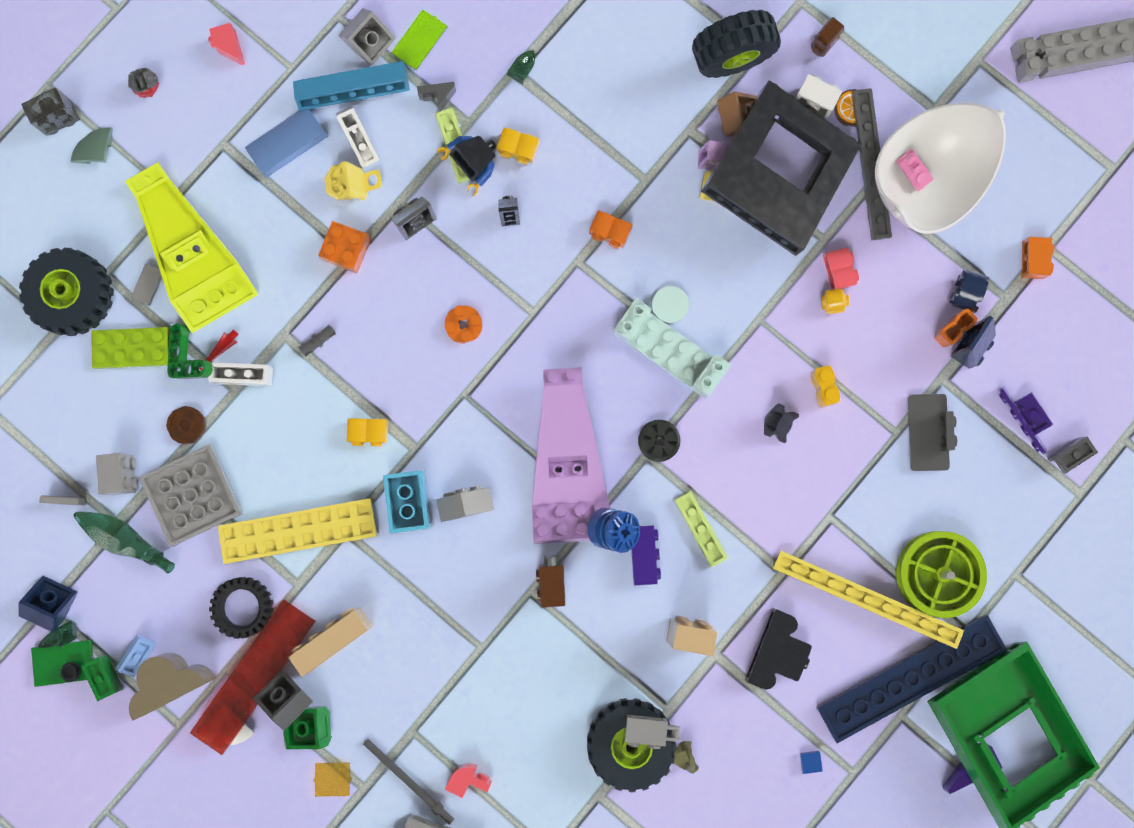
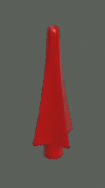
[199,329,239,370]

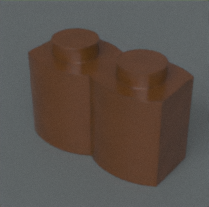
[811,17,845,57]

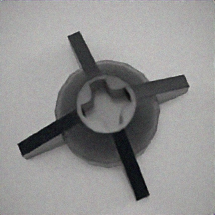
[764,403,799,444]

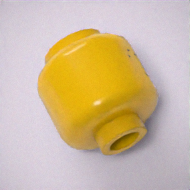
[821,289,849,314]

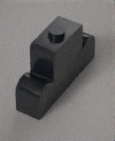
[745,608,812,690]

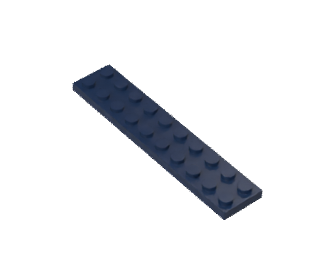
[816,615,1007,744]

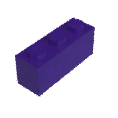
[631,525,661,586]

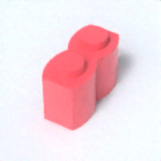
[823,247,859,289]

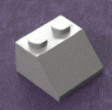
[338,8,396,66]

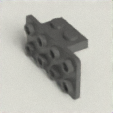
[908,394,958,471]

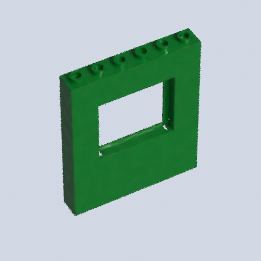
[927,642,1100,828]

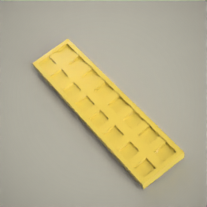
[218,498,378,564]

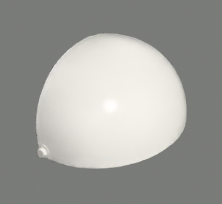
[875,103,1006,234]

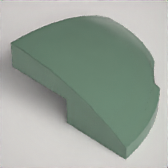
[71,128,113,164]

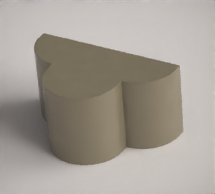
[129,653,216,721]

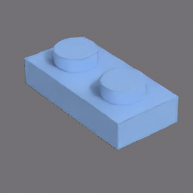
[115,635,155,677]

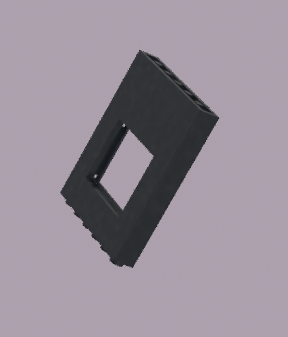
[701,80,861,256]

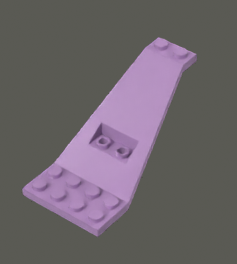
[532,367,609,544]

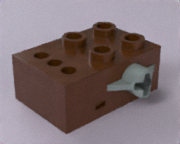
[536,555,565,608]

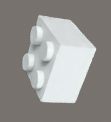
[796,74,842,120]

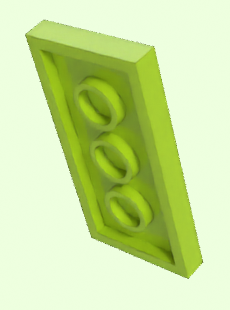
[91,327,170,369]

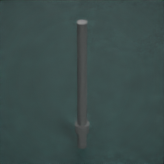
[363,739,454,825]

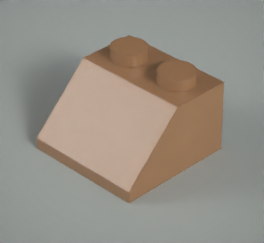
[717,91,757,137]

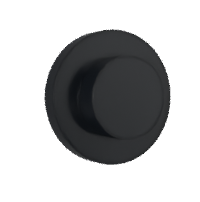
[61,662,81,682]

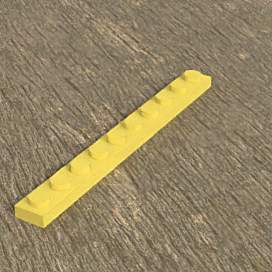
[773,551,964,649]

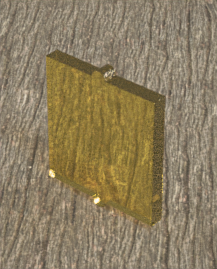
[313,762,352,797]

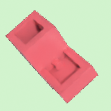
[445,763,492,798]

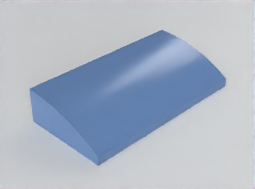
[245,109,328,178]

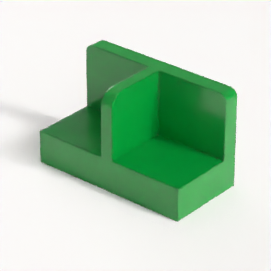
[81,655,123,702]

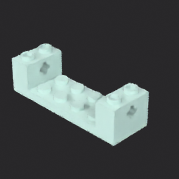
[613,298,731,399]

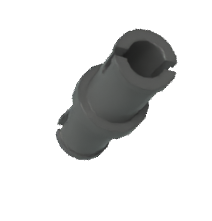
[298,325,336,357]

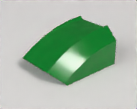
[283,706,332,750]

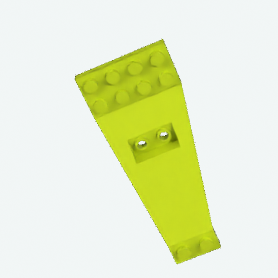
[125,162,258,333]

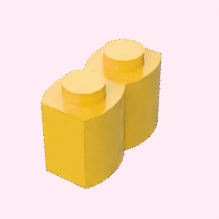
[496,127,540,165]
[811,365,840,408]
[347,418,388,447]

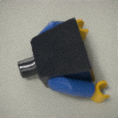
[437,136,496,196]

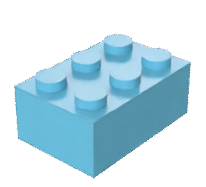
[383,470,431,534]

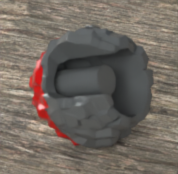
[128,68,159,98]

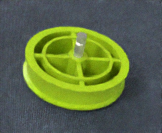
[896,531,987,618]

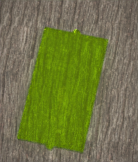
[391,9,448,71]

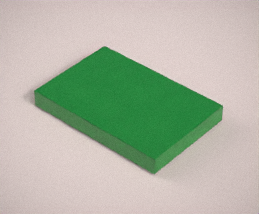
[31,640,94,687]

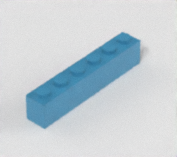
[293,61,410,111]

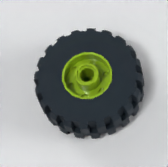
[692,10,781,78]
[19,247,114,336]
[587,698,676,793]

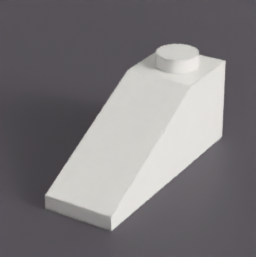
[335,106,379,168]

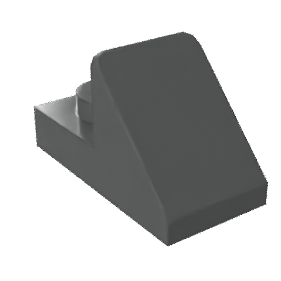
[417,82,456,111]

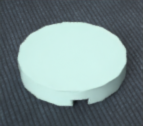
[651,286,690,324]

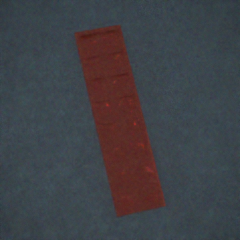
[190,599,316,755]

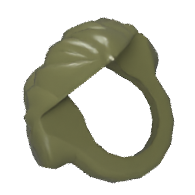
[673,741,699,774]

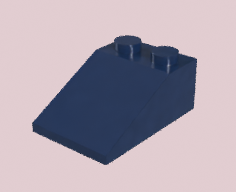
[950,316,996,369]

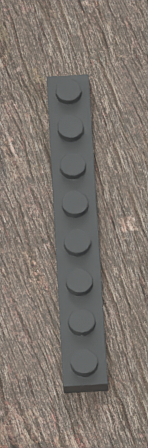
[851,88,892,241]

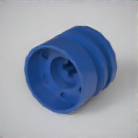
[588,508,640,553]

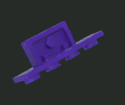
[999,386,1054,455]

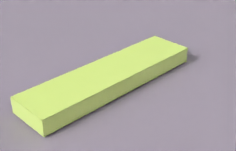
[435,107,470,184]
[674,491,728,568]

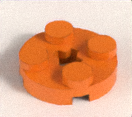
[445,305,483,344]

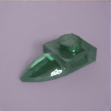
[506,50,535,84]
[38,620,77,648]

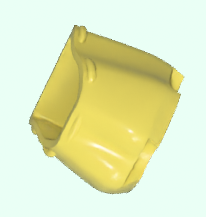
[324,161,382,200]

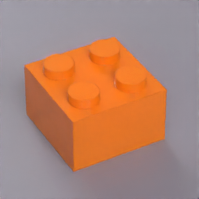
[318,221,371,274]

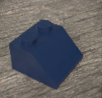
[18,576,78,633]

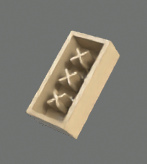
[288,607,374,677]
[666,616,718,657]

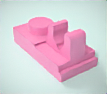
[895,149,933,191]

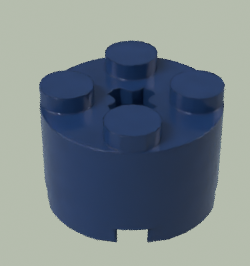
[948,270,989,313]

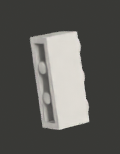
[208,363,273,387]

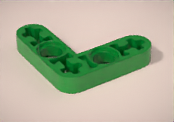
[167,323,213,379]

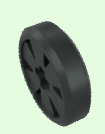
[638,420,681,462]

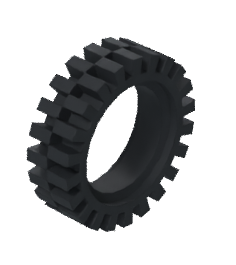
[209,577,274,639]

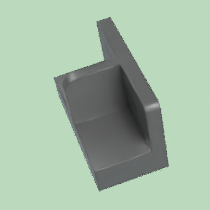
[1047,436,1098,474]

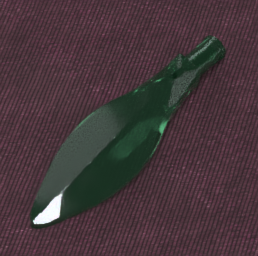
[74,511,175,574]

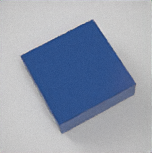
[799,751,823,774]

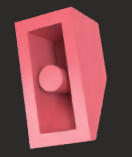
[208,23,245,65]

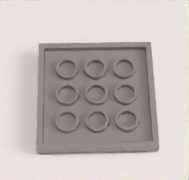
[139,444,243,547]

